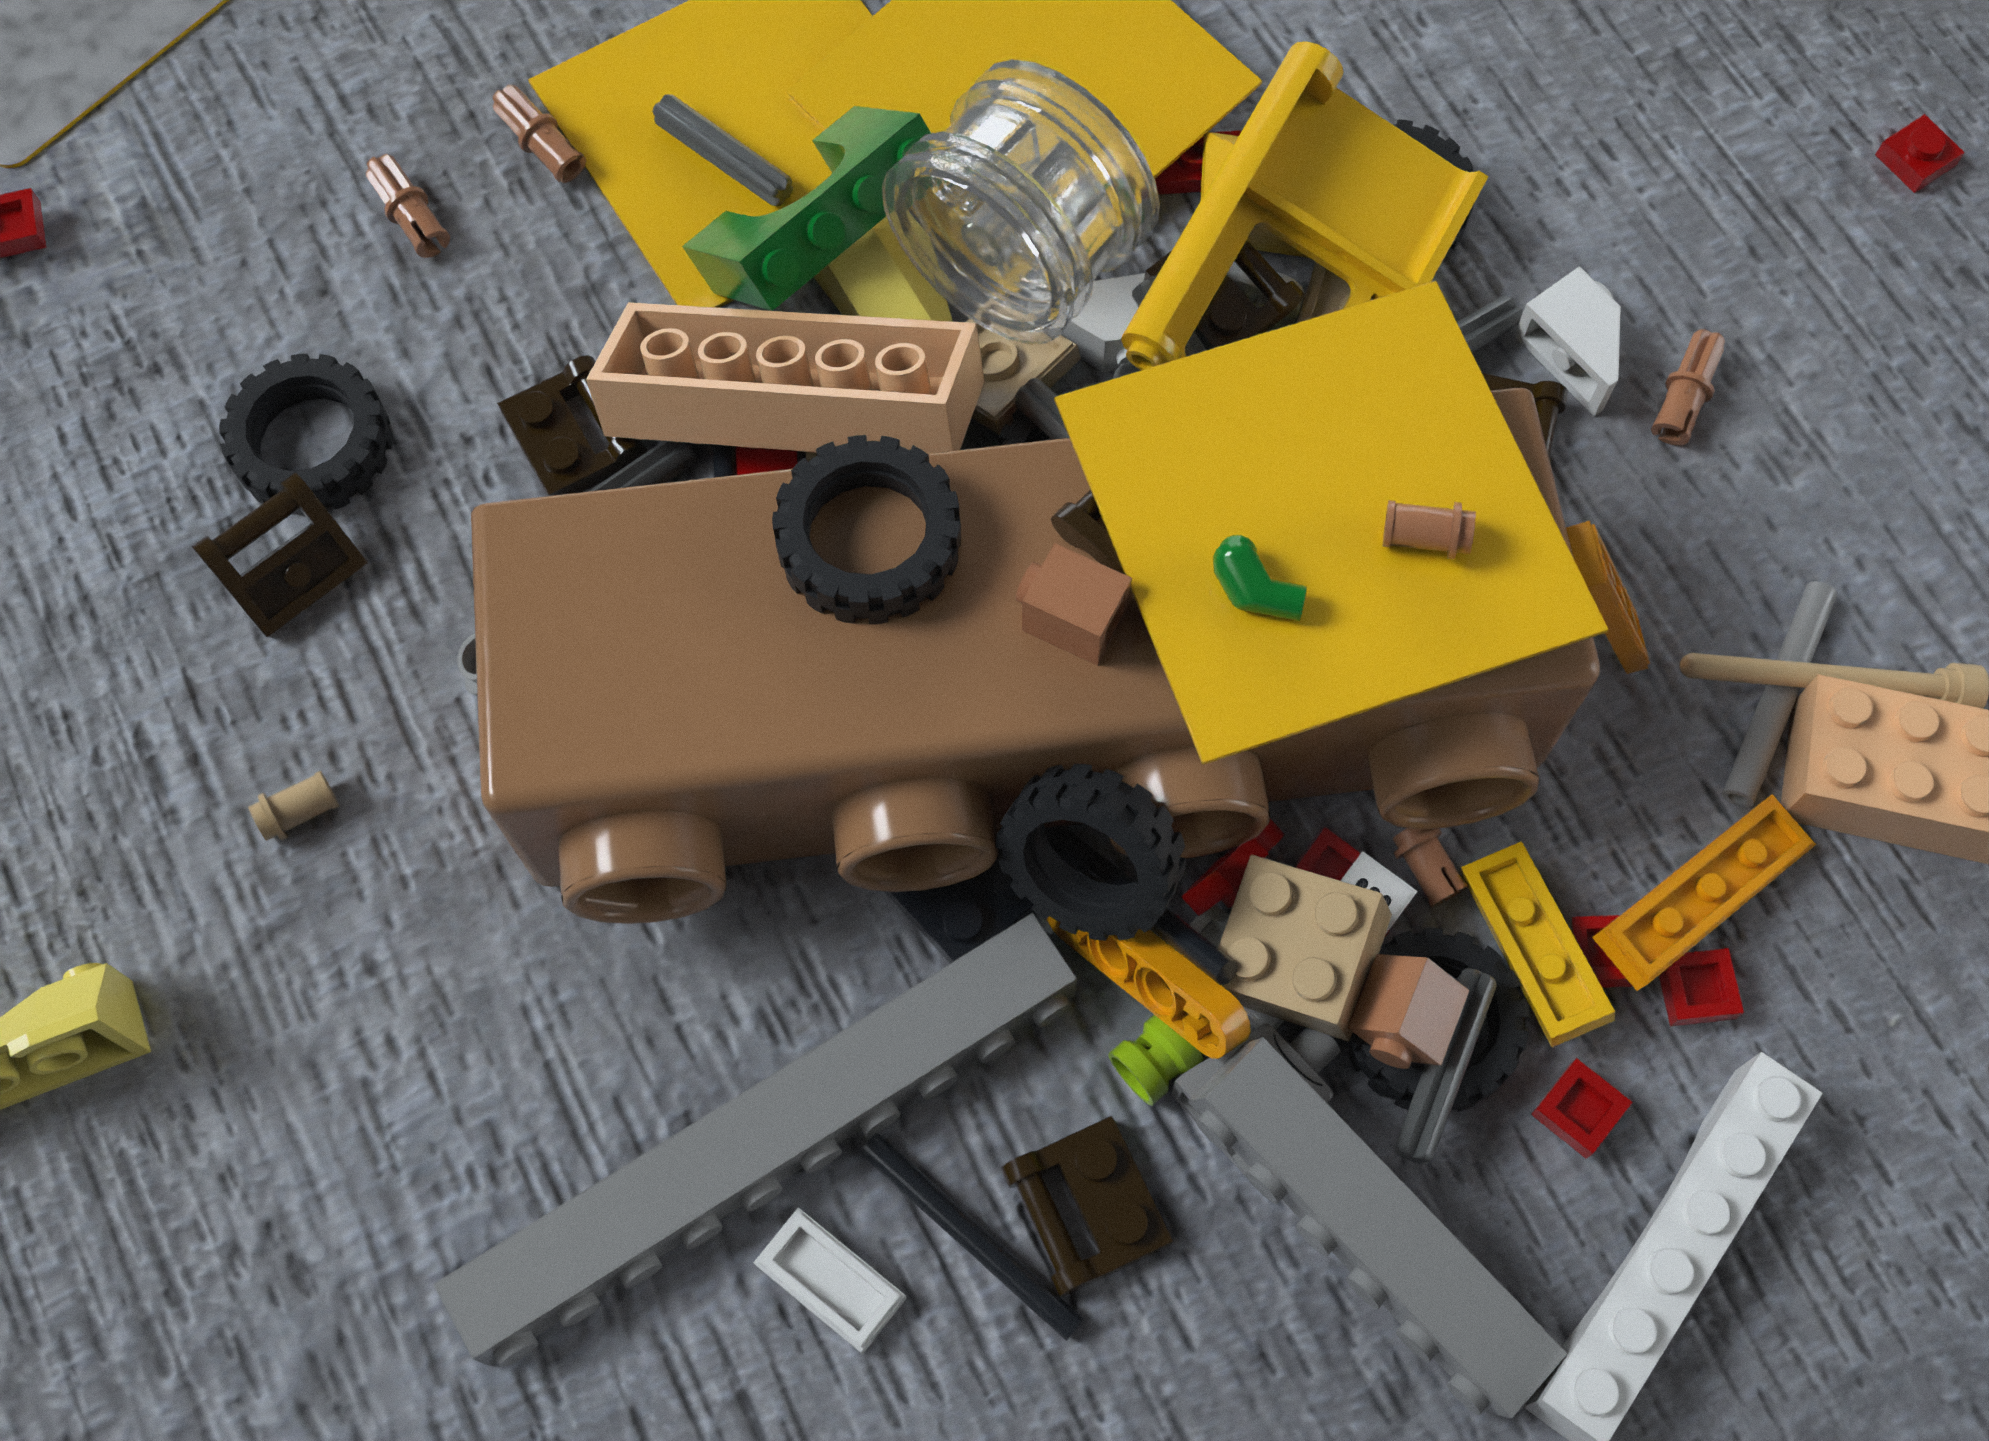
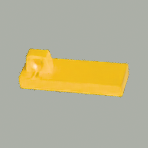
[1461,841,1615,1047]

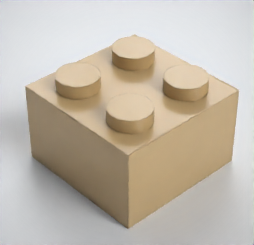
[1218,855,1392,1041]

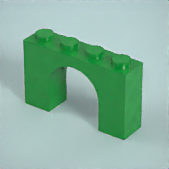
[682,106,949,311]

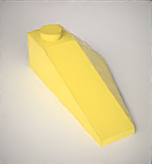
[814,205,953,322]
[0,963,151,1110]

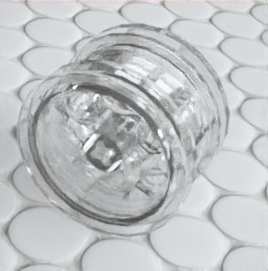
[882,59,1160,344]

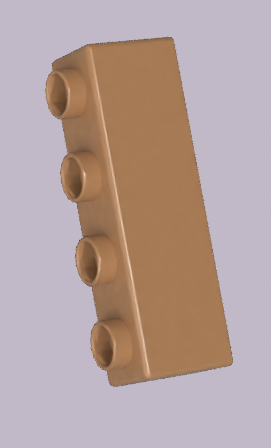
[471,388,1600,924]

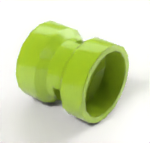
[1108,1015,1204,1106]

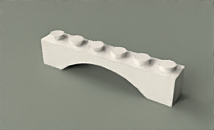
[1523,1052,1823,1441]

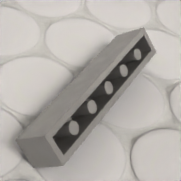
[1188,1037,1568,1418]

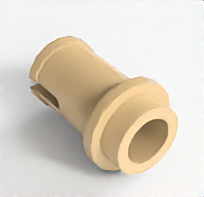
[248,771,339,841]

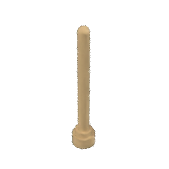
[1679,653,1989,709]

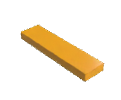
[1566,520,1650,674]
[1592,794,1816,991]

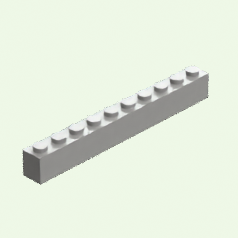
[433,913,1077,1367]

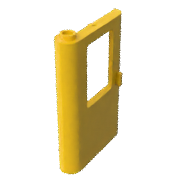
[1121,41,1489,370]

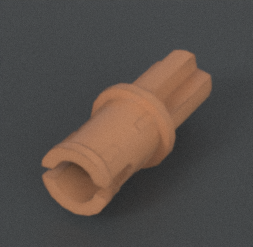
[493,84,586,183]
[366,154,450,258]
[1651,329,1725,445]

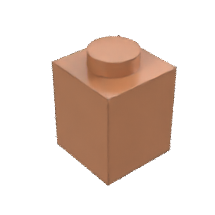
[1016,543,1132,666]
[1347,954,1470,1069]

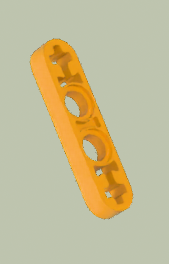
[1047,916,1251,1059]

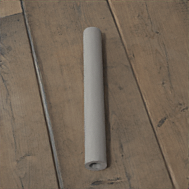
[1722,581,1838,808]

